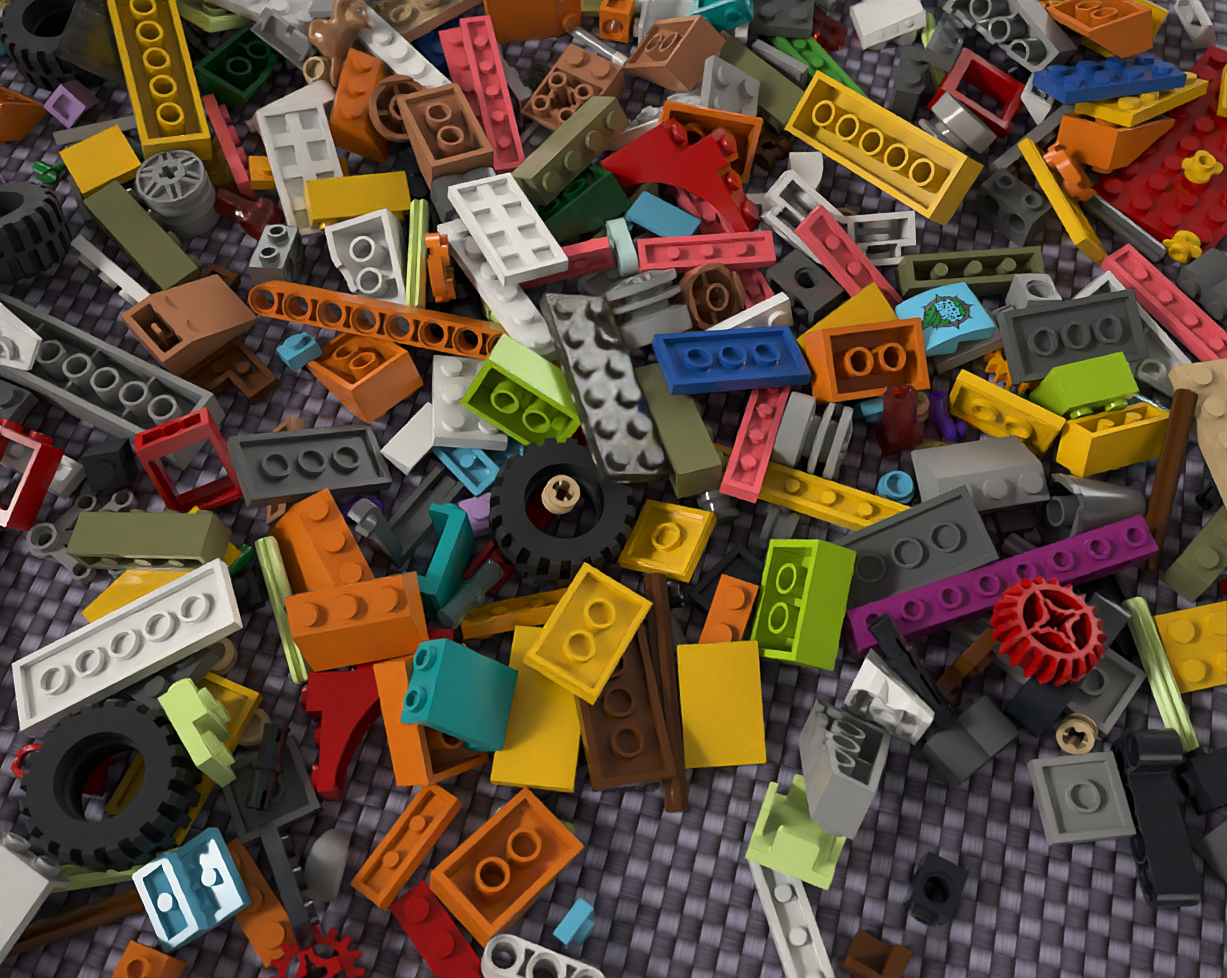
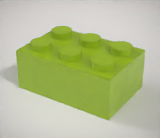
[458,333,597,447]
[750,539,856,671]

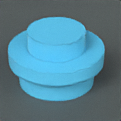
[877,471,915,505]

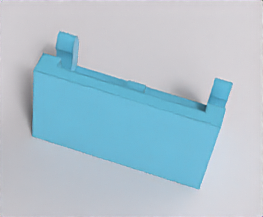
[625,190,701,237]

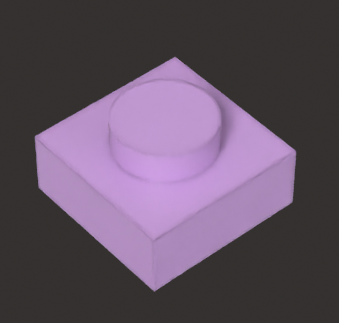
[458,492,491,538]

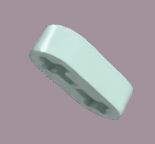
[606,217,639,277]

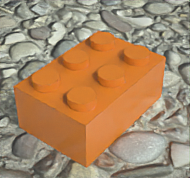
[804,317,930,405]

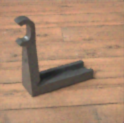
[347,466,466,569]

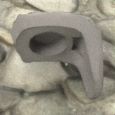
[301,829,351,903]

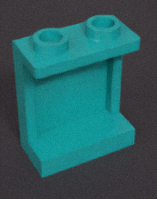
[686,0,753,33]
[402,503,477,624]
[401,638,518,752]

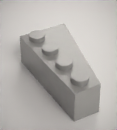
[942,0,1078,73]
[798,698,892,840]

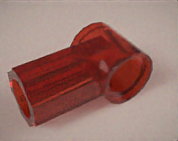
[213,188,283,241]
[876,382,924,456]

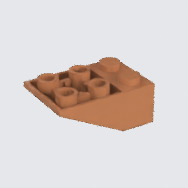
[520,43,626,131]
[121,274,259,378]

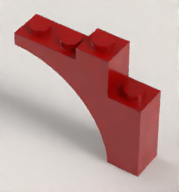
[601,117,761,233]
[301,628,458,801]

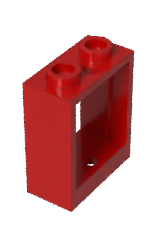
[927,47,1025,148]
[135,407,243,513]
[0,418,65,531]

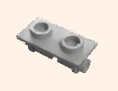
[251,7,318,71]

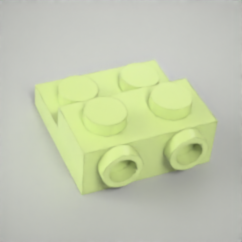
[158,678,237,788]

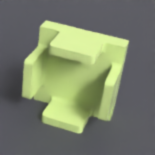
[745,774,846,891]

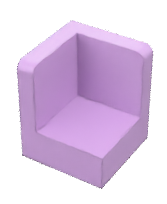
[43,79,100,129]

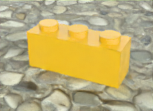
[303,171,411,232]
[1056,401,1170,478]

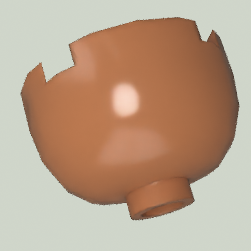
[369,74,427,143]
[675,262,745,331]

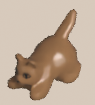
[308,0,373,88]

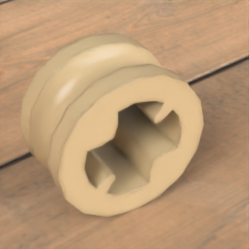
[541,475,580,514]
[1056,713,1098,755]

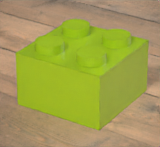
[1028,351,1139,435]

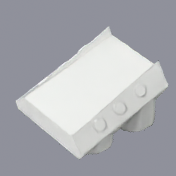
[849,0,926,50]
[844,648,935,745]

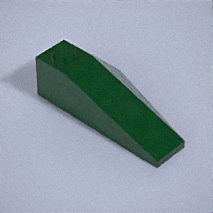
[193,20,280,109]
[537,163,632,243]

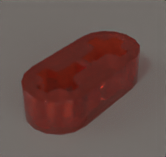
[811,10,848,52]

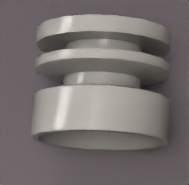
[918,91,997,156]
[135,149,222,238]
[605,268,693,349]
[771,391,854,481]

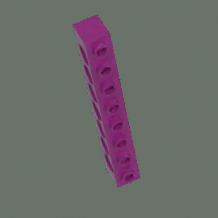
[841,514,1159,660]

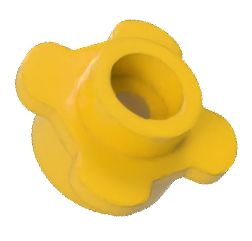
[1182,150,1223,184]
[1162,230,1202,264]

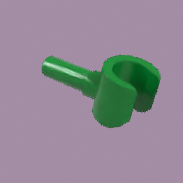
[32,161,68,185]

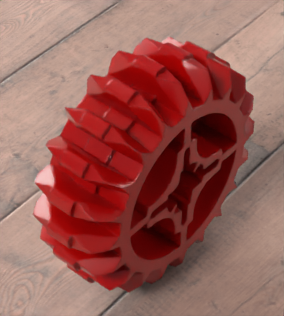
[989,575,1108,687]

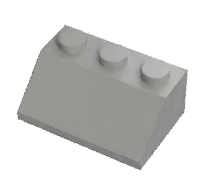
[911,435,1050,515]

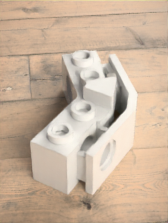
[759,169,916,267]

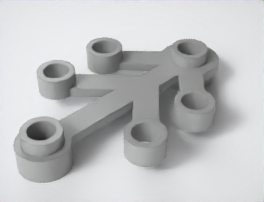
[27,489,163,584]

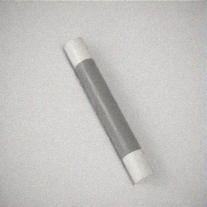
[567,26,629,67]

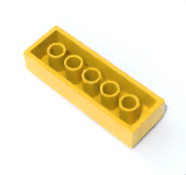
[107,0,213,161]
[784,70,984,226]

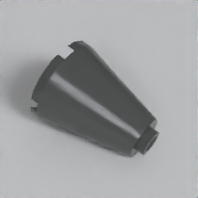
[1033,473,1147,545]

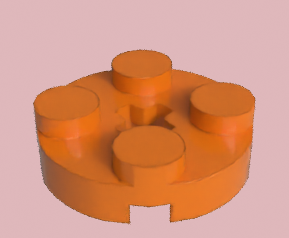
[1043,140,1097,202]
[425,232,456,303]

